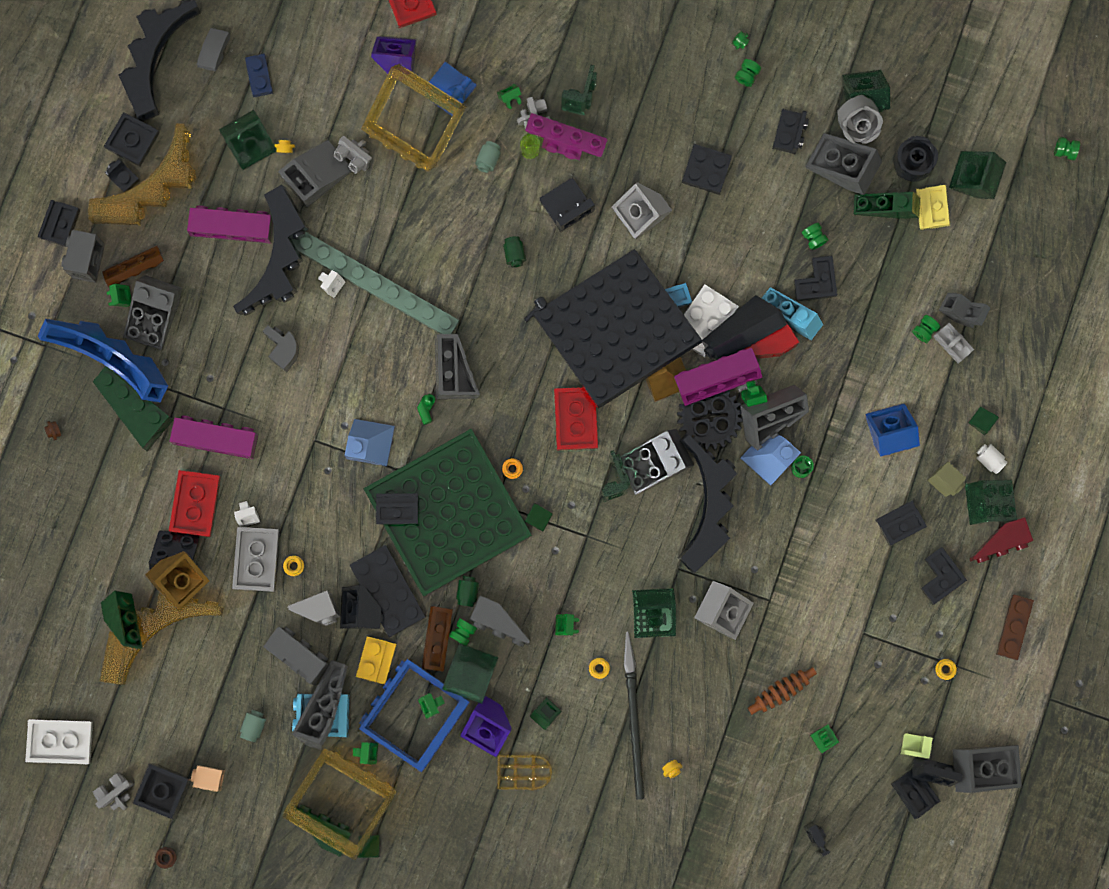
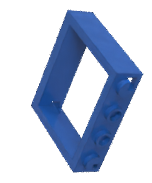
[359,659,470,772]

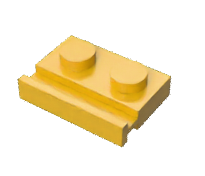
[356,636,397,684]

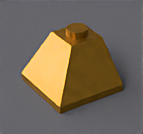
[645,357,686,402]
[145,551,209,610]

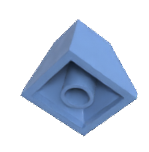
[344,419,395,466]
[740,434,801,486]

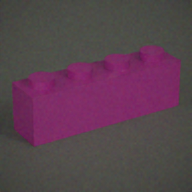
[187,205,273,243]
[674,348,762,406]
[169,415,258,459]

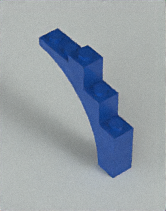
[38,319,168,402]

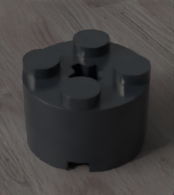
[893,136,938,182]

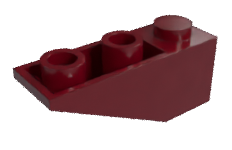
[970,517,1033,563]

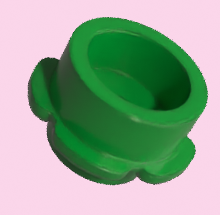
[731,31,749,50]

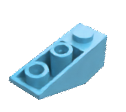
[762,287,823,340]

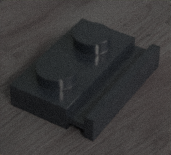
[37,199,80,247]
[376,493,418,525]
[876,500,927,546]
[891,768,941,819]
[803,823,830,857]

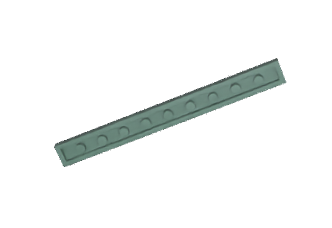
[292,232,460,334]

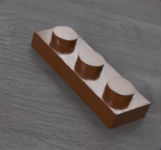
[102,246,164,287]
[996,594,1034,660]
[422,606,453,672]

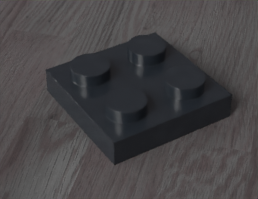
[103,112,160,167]
[682,144,732,195]

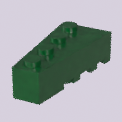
[93,366,173,452]

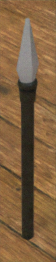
[624,631,644,800]

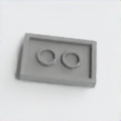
[232,527,280,592]

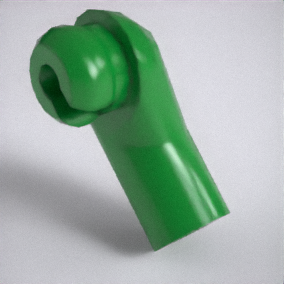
[417,394,436,425]

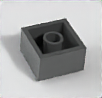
[61,230,105,283]

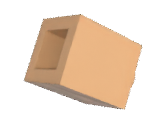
[191,766,225,792]

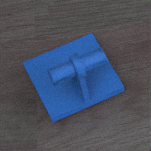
[421,62,477,117]

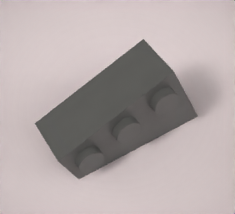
[435,334,480,399]
[741,385,809,451]
[263,627,329,685]

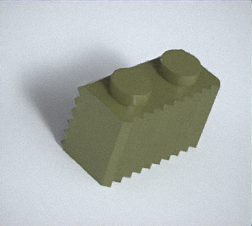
[927,462,966,497]

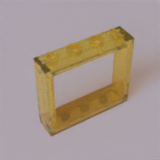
[361,64,467,171]
[283,748,397,861]

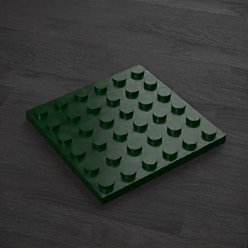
[363,428,532,597]

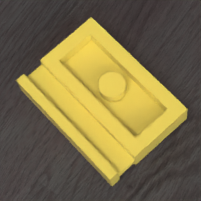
[916,185,950,230]

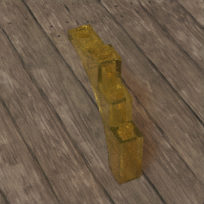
[88,123,196,225]
[100,592,223,685]

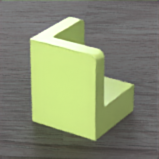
[901,733,933,759]

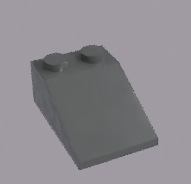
[806,133,882,195]
[953,745,1022,793]

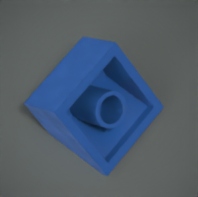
[865,403,920,457]

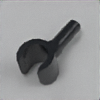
[524,297,547,322]

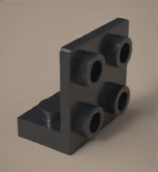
[539,178,595,232]
[149,530,199,570]

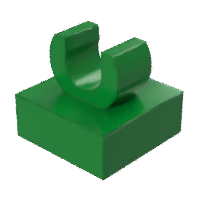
[496,84,522,109]
[107,284,132,307]
[741,380,768,407]
[555,614,579,636]
[418,693,445,719]
[810,724,839,753]
[353,742,378,765]

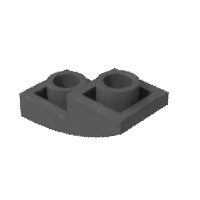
[197,28,230,72]

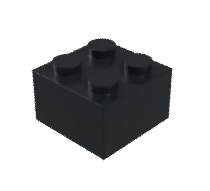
[133,763,191,819]

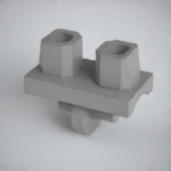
[517,97,550,138]
[333,136,372,174]
[933,323,974,364]
[93,773,134,811]

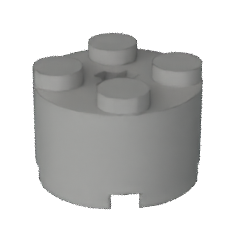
[837,95,883,144]

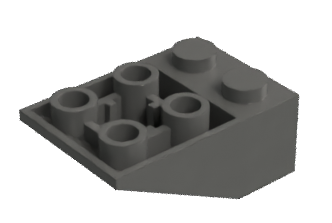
[278,140,352,208]
[123,275,183,350]
[617,429,694,495]
[470,596,530,647]

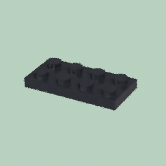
[349,545,426,638]

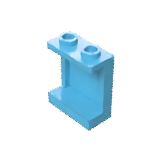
[292,694,350,737]

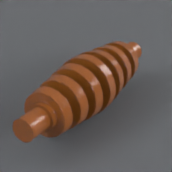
[747,667,817,715]

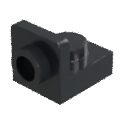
[105,159,140,194]

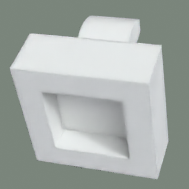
[318,270,345,298]
[234,501,260,527]

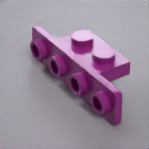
[525,113,607,160]

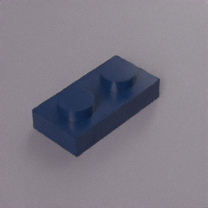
[245,54,273,98]

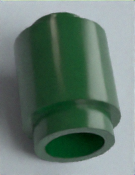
[503,236,526,268]
[456,576,479,607]

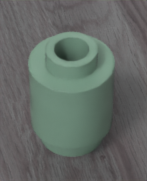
[475,141,501,173]
[240,710,266,742]

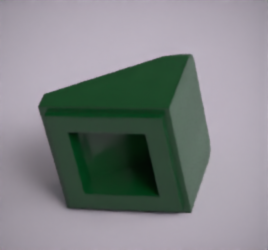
[968,407,999,435]
[525,503,553,532]
[530,697,562,730]
[358,835,380,858]

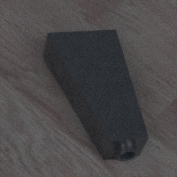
[702,295,787,360]

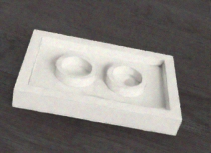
[684,284,739,358]
[25,720,93,764]

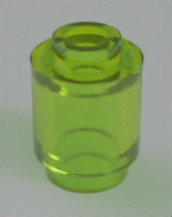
[520,134,540,159]

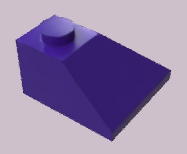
[371,36,416,80]
[460,695,512,757]

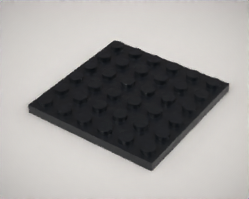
[533,249,702,409]

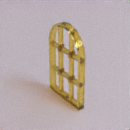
[497,755,552,791]

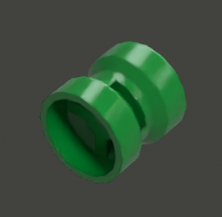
[735,59,761,87]
[1054,137,1080,161]
[801,222,829,250]
[912,315,941,343]
[791,455,814,478]
[449,618,477,647]

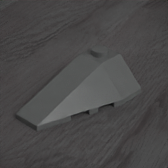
[292,660,348,750]

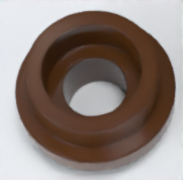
[44,421,61,441]
[155,847,177,869]

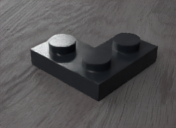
[794,256,837,301]
[920,547,967,605]

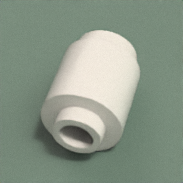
[976,444,1008,474]

